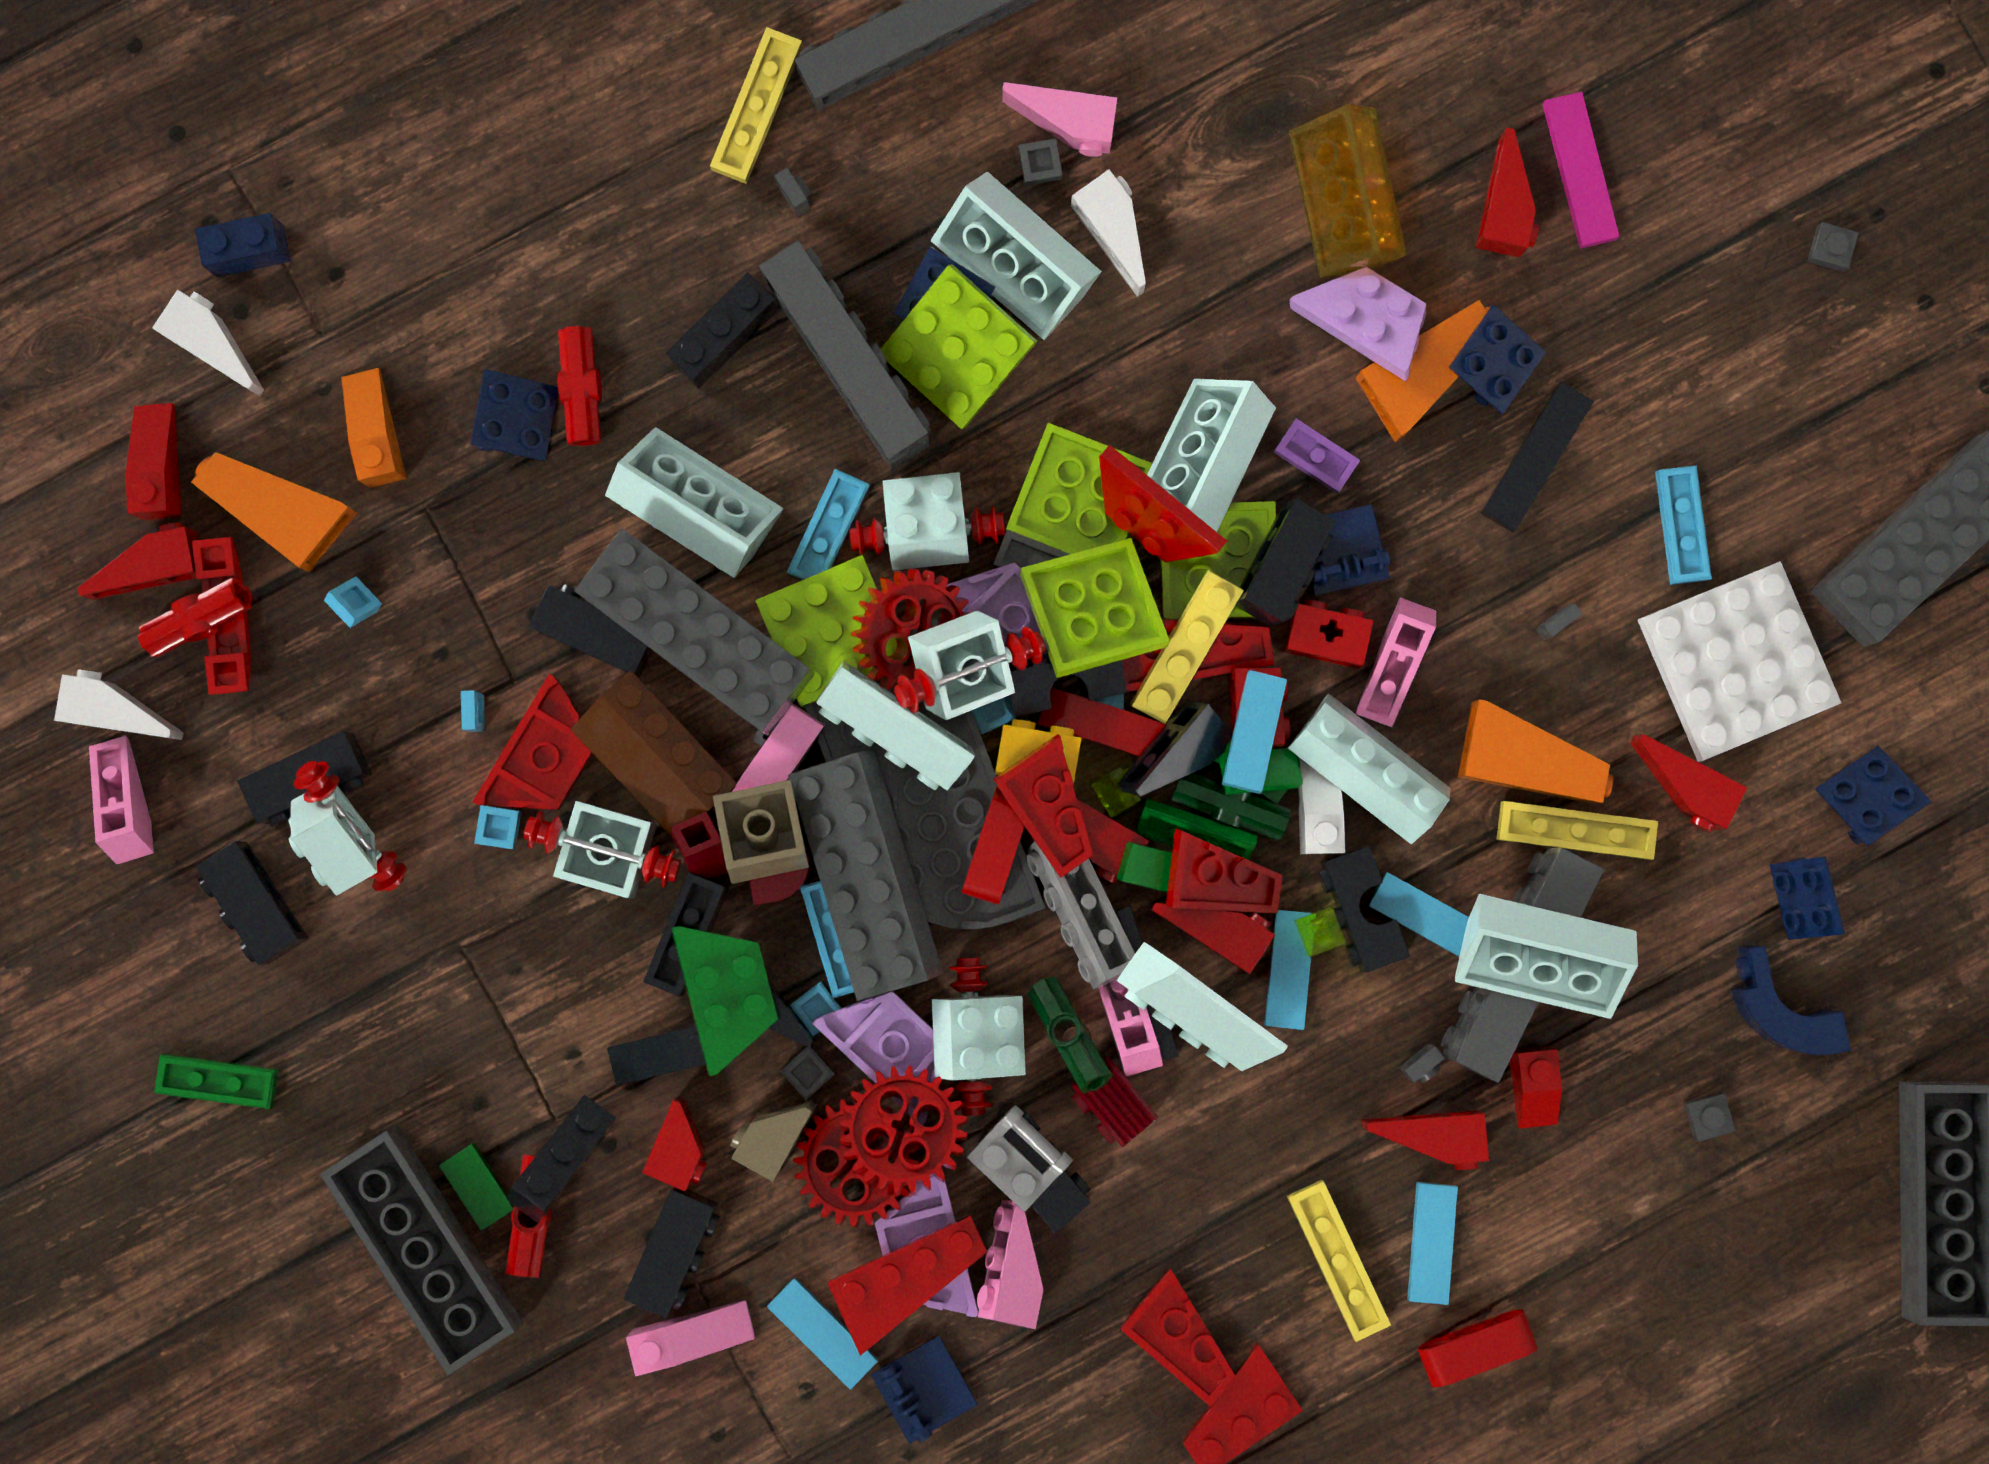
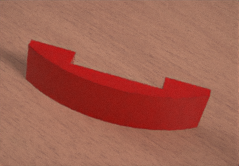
[192,537,251,695]
[1037,688,1166,757]

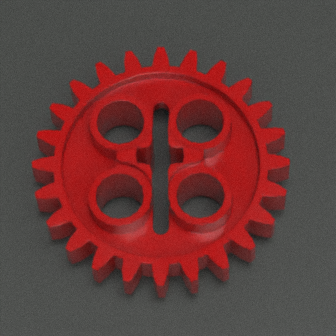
[851,568,969,693]
[839,1066,967,1196]
[793,1099,921,1227]

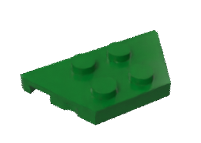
[671,926,778,1076]

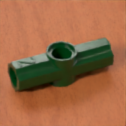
[1170,773,1291,841]
[1027,976,1113,1094]

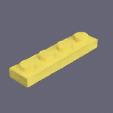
[710,27,803,184]
[1131,569,1244,724]
[1496,801,1658,860]
[1287,1180,1391,1342]

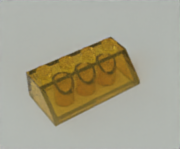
[1288,104,1407,278]

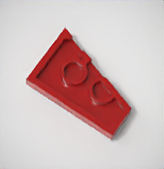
[993,734,1093,878]
[1166,828,1283,913]
[1120,1267,1236,1407]
[1182,1342,1303,1464]

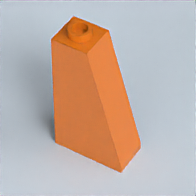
[1356,300,1490,443]
[191,452,357,573]
[1458,699,1613,804]

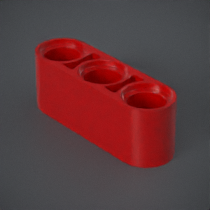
[961,786,1024,905]
[1417,1309,1538,1388]

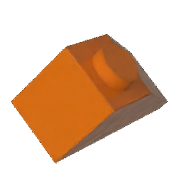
[341,368,407,488]

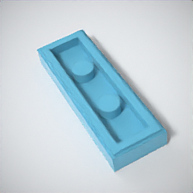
[1655,465,1712,585]
[787,469,870,580]
[1222,670,1287,794]
[1367,872,1469,957]
[801,881,854,998]
[1264,910,1315,1030]
[1407,1182,1458,1305]
[767,1276,878,1390]

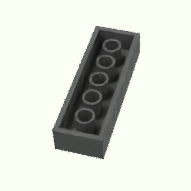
[759,240,931,472]
[1810,430,1989,647]
[574,528,815,736]
[788,749,943,1001]
[1441,848,1604,1083]
[1899,1081,1989,1326]
[320,1126,524,1376]

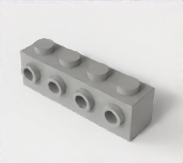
[1026,841,1135,990]

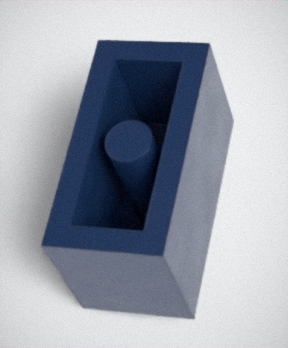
[195,213,291,277]

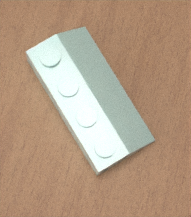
[931,172,1102,340]
[1147,379,1276,532]
[605,427,783,578]
[816,661,975,790]
[1288,693,1451,844]
[1455,894,1638,1019]
[1116,942,1288,1071]

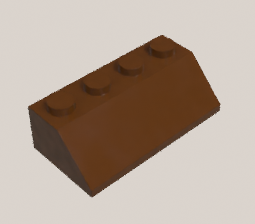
[570,670,737,839]

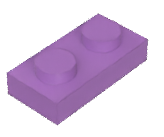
[1273,418,1360,494]

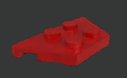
[1099,445,1227,562]
[472,674,593,811]

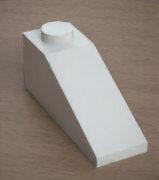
[1071,169,1146,297]
[152,290,264,396]
[54,669,183,740]
[1297,756,1345,854]

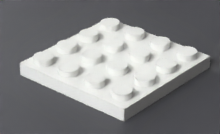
[1638,561,1841,762]

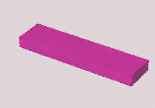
[1542,91,1620,249]

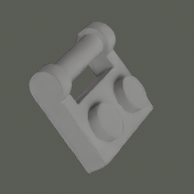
[967,1105,1073,1212]

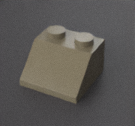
[713,780,809,884]
[730,1101,818,1182]

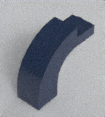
[1731,945,1851,1055]

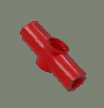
[557,326,602,446]
[137,578,253,657]
[505,1154,552,1278]

